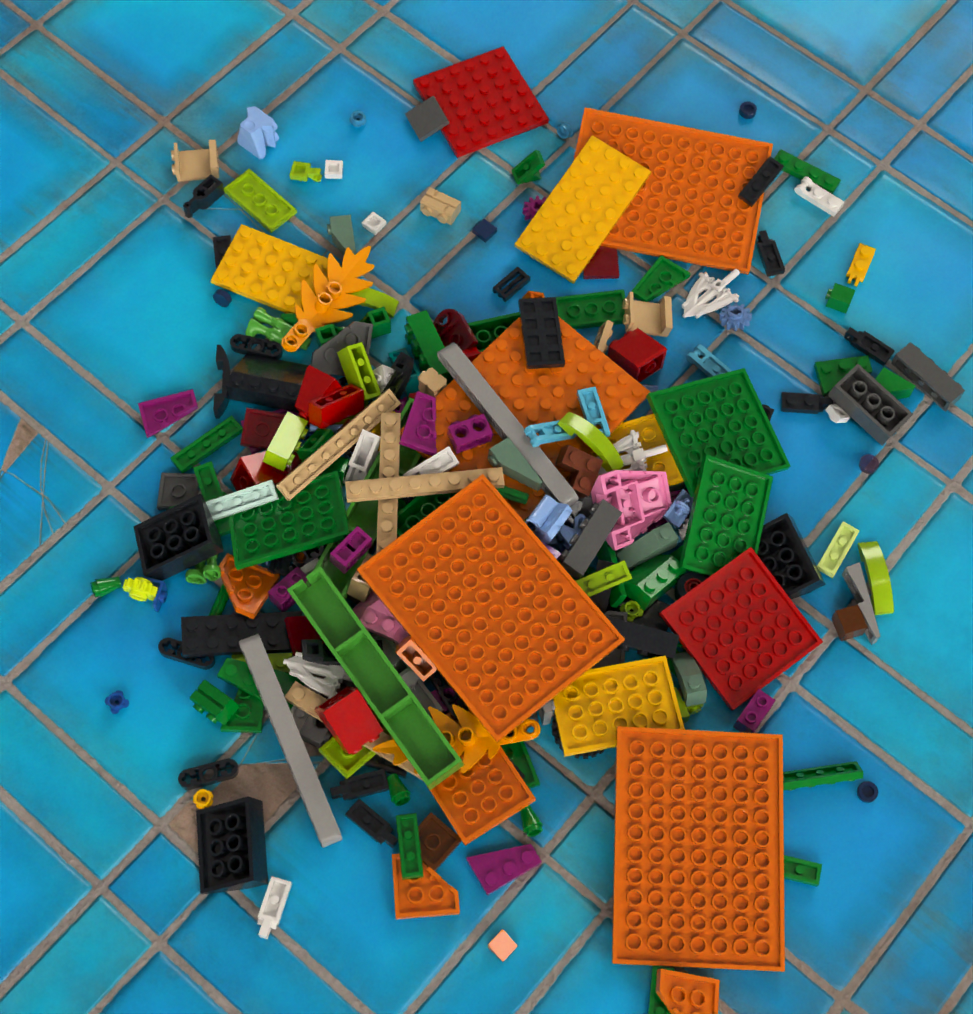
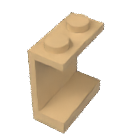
[171,139,220,182]
[622,292,673,337]

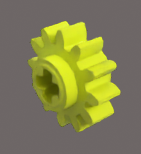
[122,577,158,602]

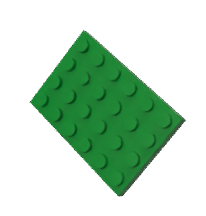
[679,455,773,577]
[228,470,350,570]

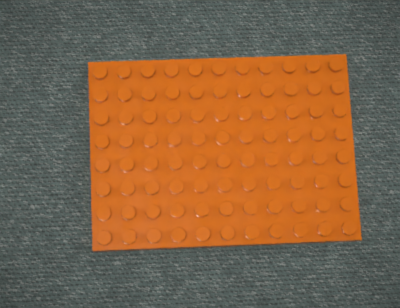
[573,107,773,275]
[400,317,650,521]
[357,474,625,743]
[612,726,785,972]

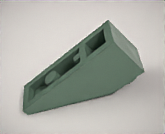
[327,215,356,256]
[488,437,543,491]
[616,522,679,570]
[671,652,707,707]

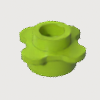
[620,600,644,622]

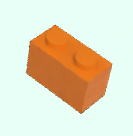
[396,635,437,682]

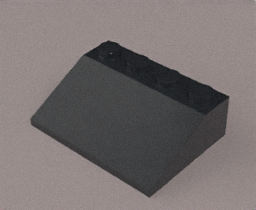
[226,353,309,413]
[134,494,224,581]
[757,513,826,599]
[196,796,268,894]

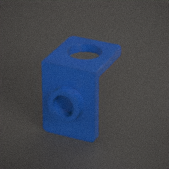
[143,576,168,612]

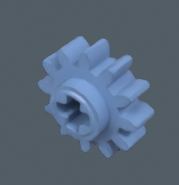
[719,302,752,332]

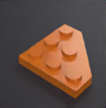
[219,553,280,619]
[392,853,460,920]
[656,969,720,1014]

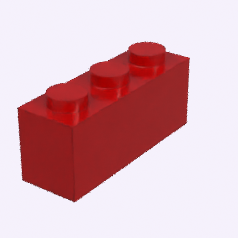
[308,384,364,429]

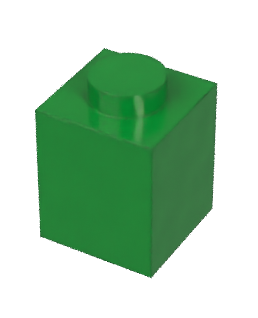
[825,283,855,314]

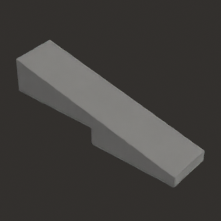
[842,562,880,645]

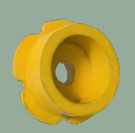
[193,789,214,809]

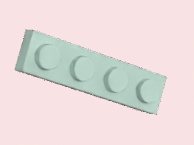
[206,480,279,521]

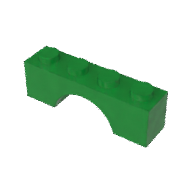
[315,307,391,347]

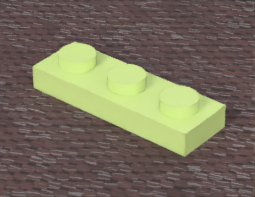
[817,522,860,578]

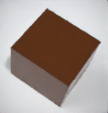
[831,604,868,641]

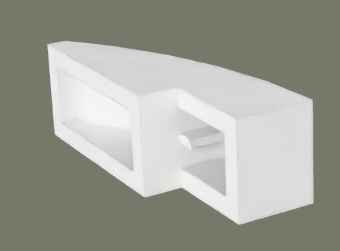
[343,429,381,484]

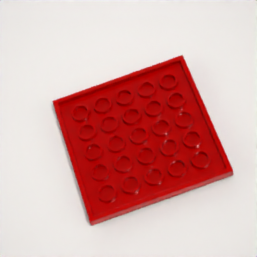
[413,46,549,158]
[659,547,823,711]

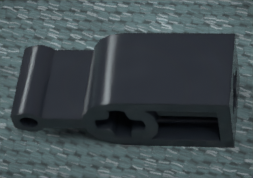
[183,174,224,218]

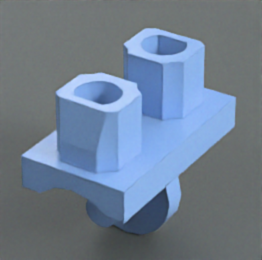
[663,489,694,528]

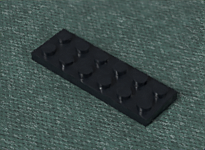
[181,611,302,657]

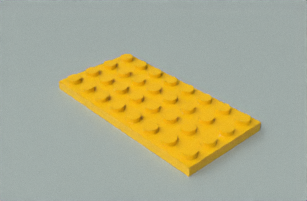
[514,135,651,284]

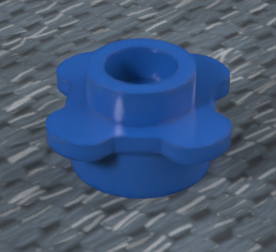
[105,690,129,714]

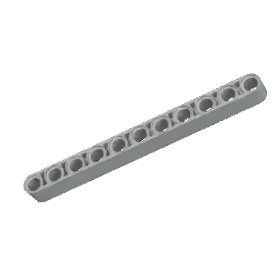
[437,342,579,506]
[239,634,342,848]

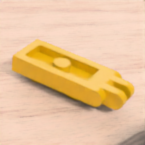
[846,243,876,287]

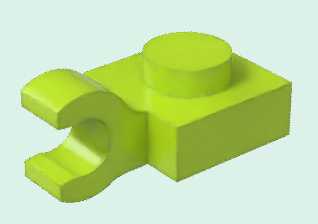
[290,161,322,182]

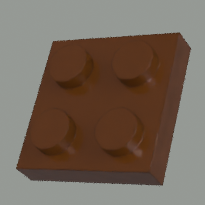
[418,812,462,872]

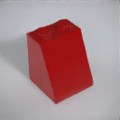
[607,328,667,383]
[295,365,342,427]
[230,451,286,491]
[314,686,384,755]

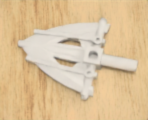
[682,269,740,319]
[596,430,668,474]
[283,652,352,699]

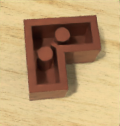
[555,445,603,498]

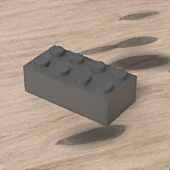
[828,364,913,446]

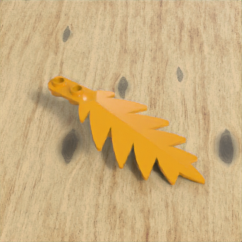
[281,246,375,352]
[373,704,541,774]

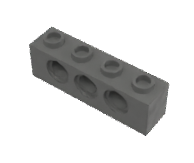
[299,680,357,748]

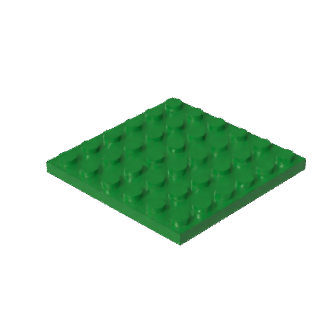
[646,368,791,498]

